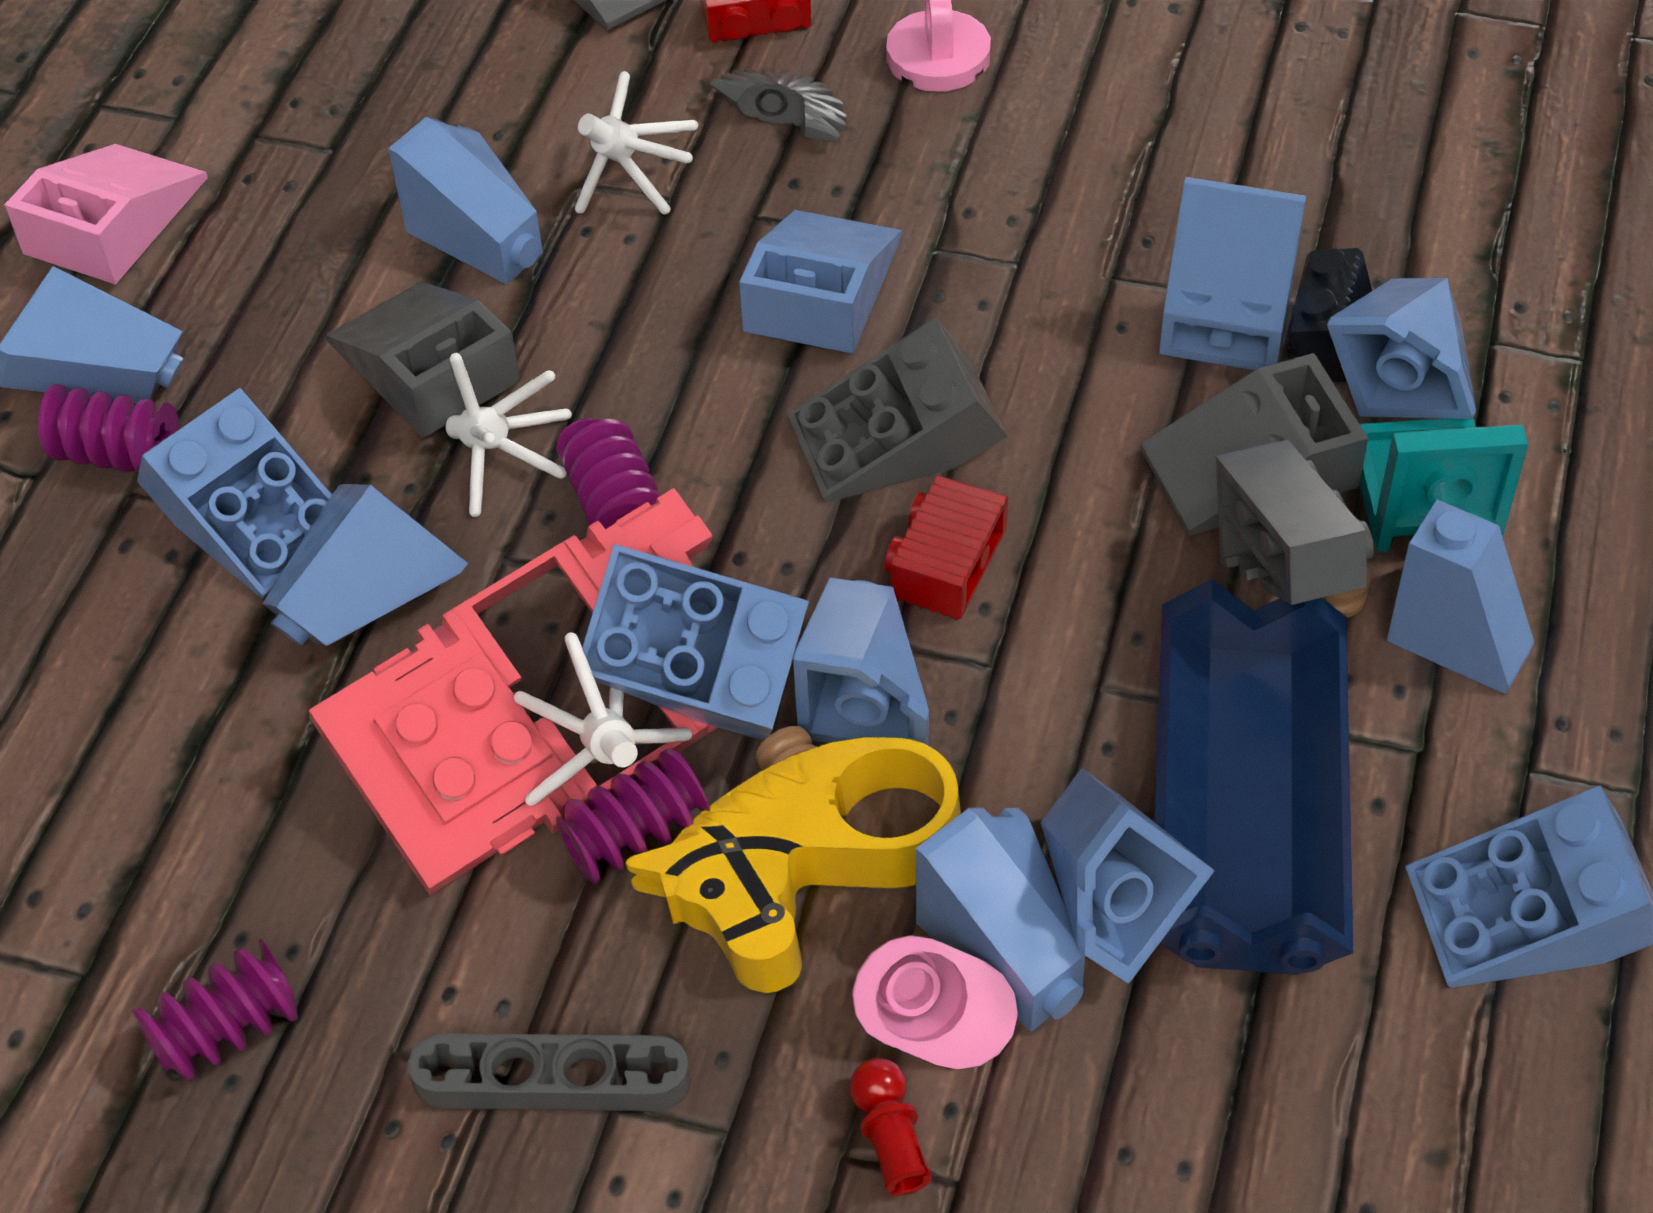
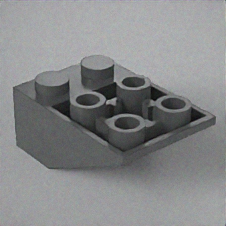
[325,281,520,438]
[787,317,1008,502]
[1140,353,1368,536]

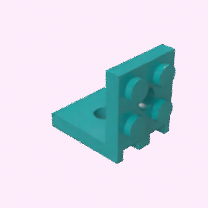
[1359,418,1529,552]

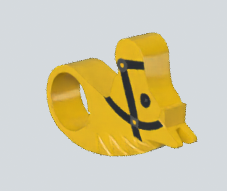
[626,737,961,993]

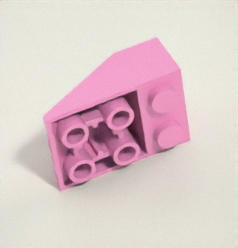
[4,144,208,285]

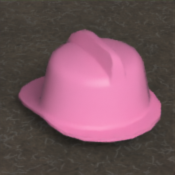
[852,935,1018,1069]

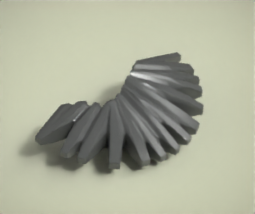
[709,68,846,141]

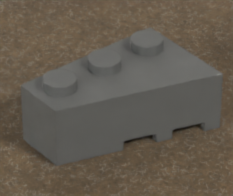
[1216,440,1374,605]

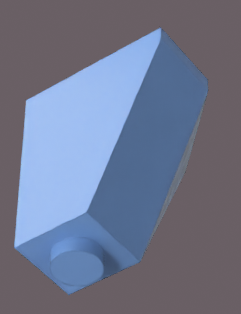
[388,117,543,285]
[0,266,184,403]
[1327,278,1476,419]
[262,484,468,647]
[1387,500,1534,694]
[793,577,929,746]
[1040,768,1215,984]
[916,808,1085,1032]

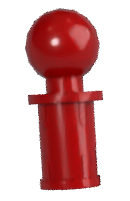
[850,1058,932,1196]

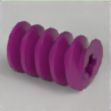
[38,384,179,473]
[556,418,661,529]
[556,749,710,885]
[132,938,298,1082]

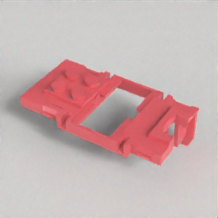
[309,488,795,896]

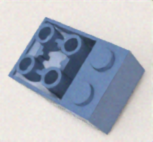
[1159,177,1306,370]
[739,210,902,354]
[137,388,332,599]
[575,544,809,741]
[1405,785,1653,988]

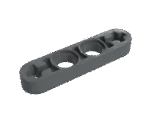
[408,1033,691,1111]

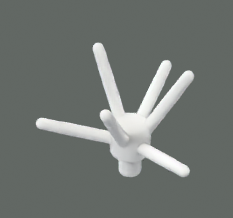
[575,71,698,214]
[446,353,572,517]
[514,632,692,806]

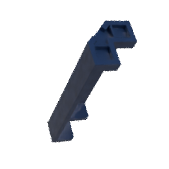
[1154,579,1353,975]

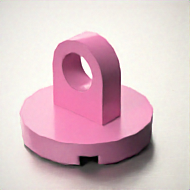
[886,0,991,92]

